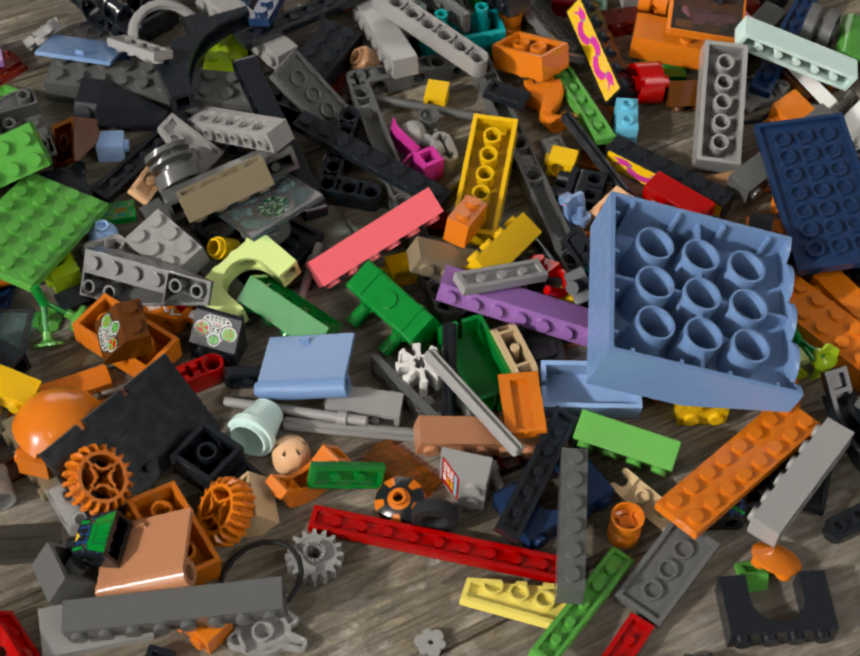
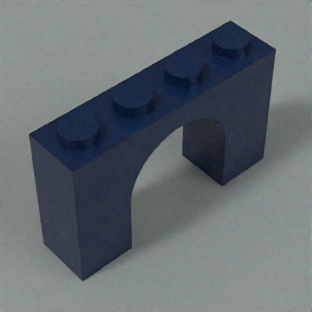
[492,445,614,550]

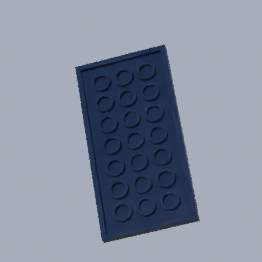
[753,112,860,276]

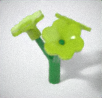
[793,326,840,381]

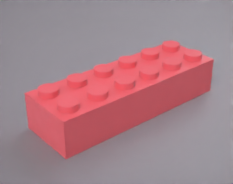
[304,187,443,289]

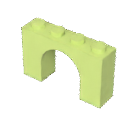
[205,232,301,323]

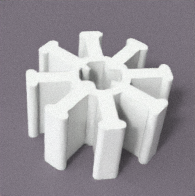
[395,343,442,397]

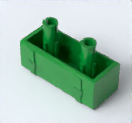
[346,260,442,356]

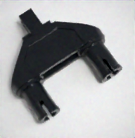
[39,161,94,197]

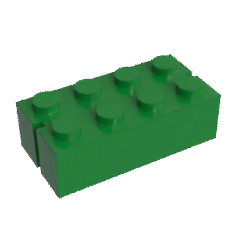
[436,314,512,416]

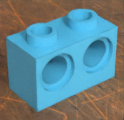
[613,97,638,143]

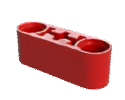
[175,353,225,393]

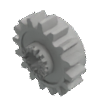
[285,529,344,587]

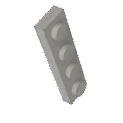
[107,35,173,64]
[452,258,549,296]

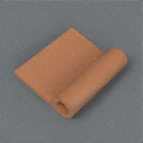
[95,507,197,597]

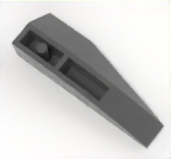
[79,246,214,306]

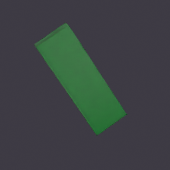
[306,461,386,489]

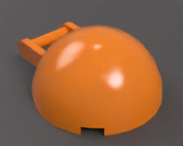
[12,386,107,459]

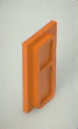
[498,371,547,439]

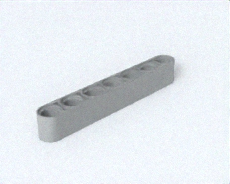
[372,0,488,78]

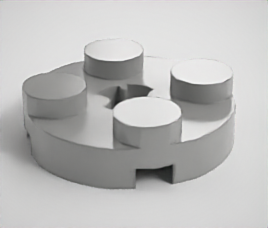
[22,17,63,50]

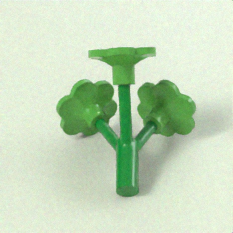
[30,284,87,348]

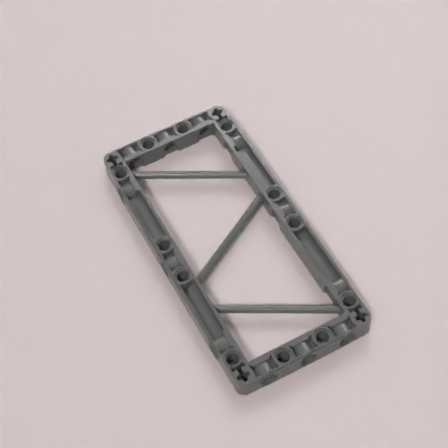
[346,46,577,325]

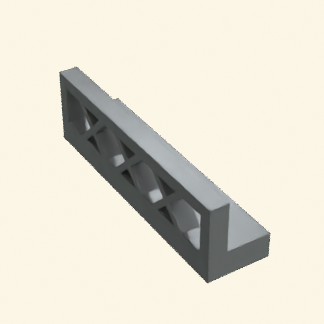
[371,353,441,419]

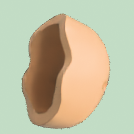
[271,434,311,474]

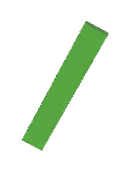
[553,65,616,146]
[528,546,635,656]

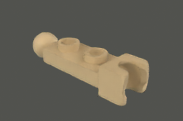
[610,468,670,532]

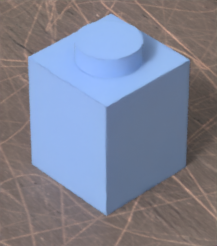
[96,130,130,162]

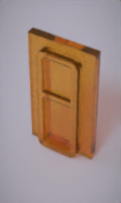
[360,439,443,499]

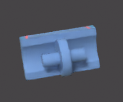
[558,191,592,230]

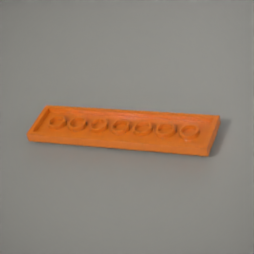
[654,406,822,540]

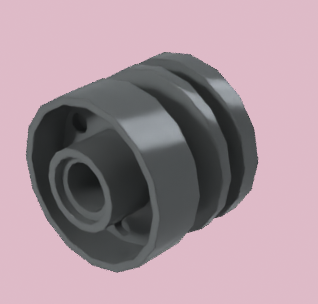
[144,139,203,195]

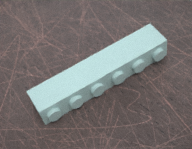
[735,15,858,91]

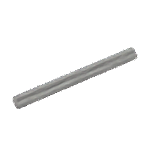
[424,349,524,457]
[283,417,414,442]

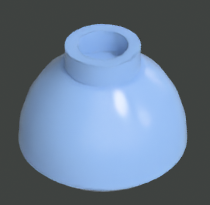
[87,219,120,242]

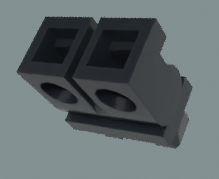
[552,166,608,211]

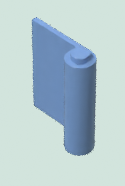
[35,34,133,66]
[254,333,355,401]

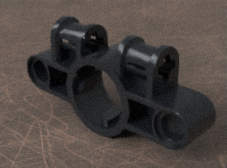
[69,0,146,39]

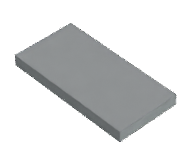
[38,604,155,656]

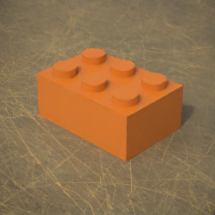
[492,31,569,82]

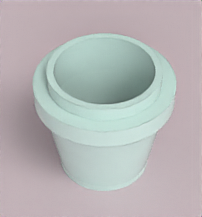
[227,398,283,457]

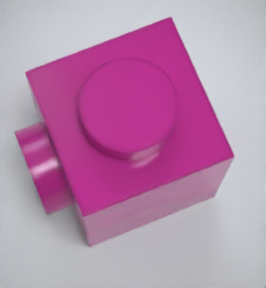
[413,145,444,181]

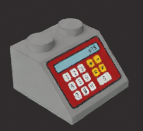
[439,447,493,511]

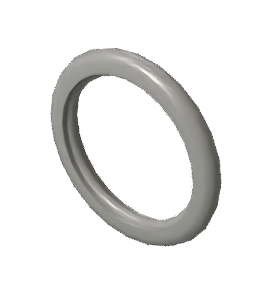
[128,0,202,63]

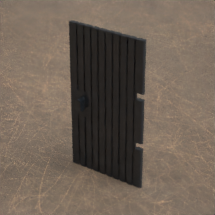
[39,353,219,518]

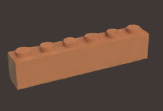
[413,415,570,458]

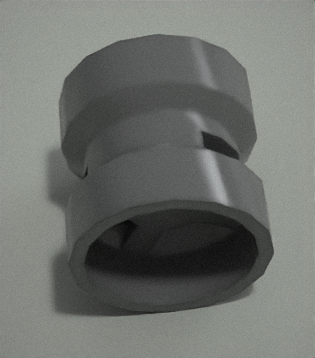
[419,107,440,135]

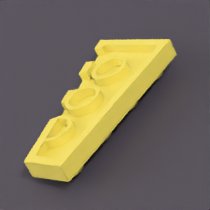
[459,577,566,629]

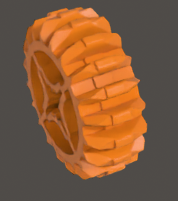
[61,443,134,516]
[196,476,256,548]

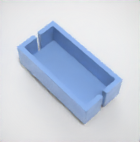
[539,360,643,418]

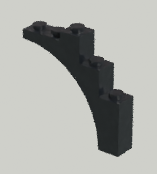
[156,6,250,113]

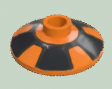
[374,476,426,524]

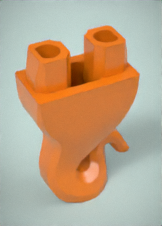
[523,76,577,133]

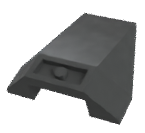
[0,86,58,157]

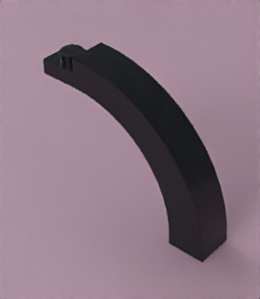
[820,366,860,473]

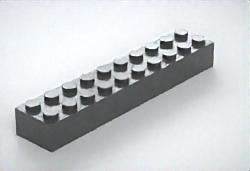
[44,58,266,117]

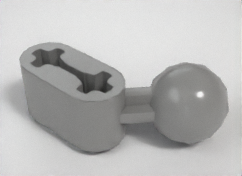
[400,120,458,176]

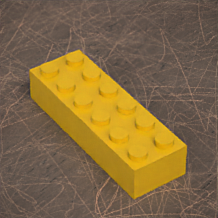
[454,113,518,246]

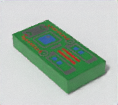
[100,199,137,225]

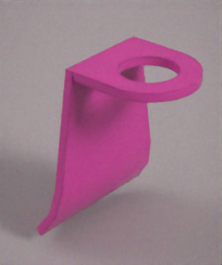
[390,118,420,167]

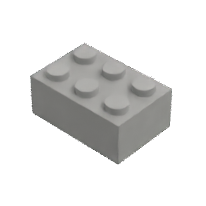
[123,209,210,274]

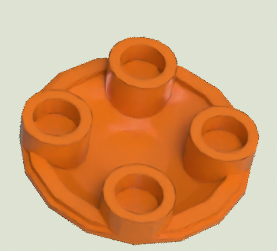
[751,541,802,582]

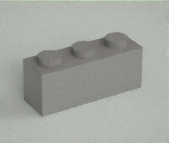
[325,386,404,427]

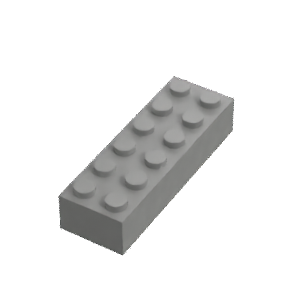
[691,39,749,173]

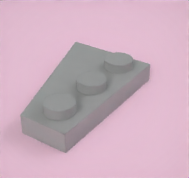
[157,113,224,173]

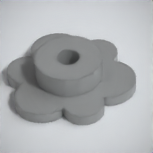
[414,628,446,656]

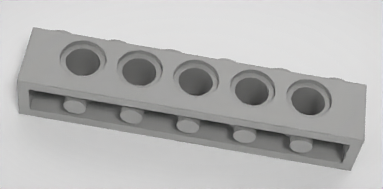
[187,106,295,153]

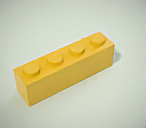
[463,212,542,270]
[0,364,42,414]

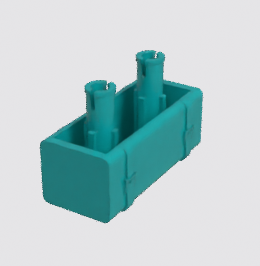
[416,2,506,57]

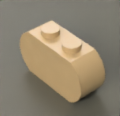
[490,323,540,383]

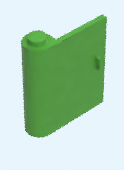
[835,14,860,62]

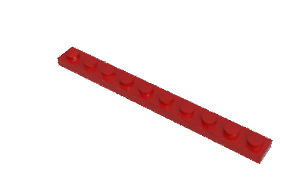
[308,505,556,584]

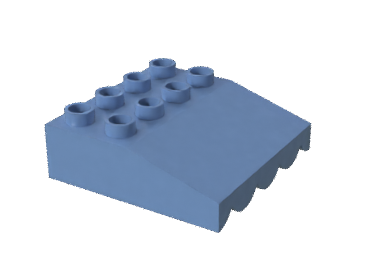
[587,191,803,412]

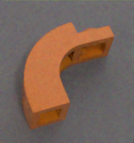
[265,444,352,508]

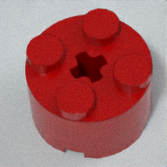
[627,61,669,105]

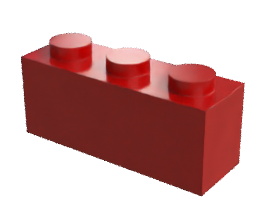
[641,171,716,217]

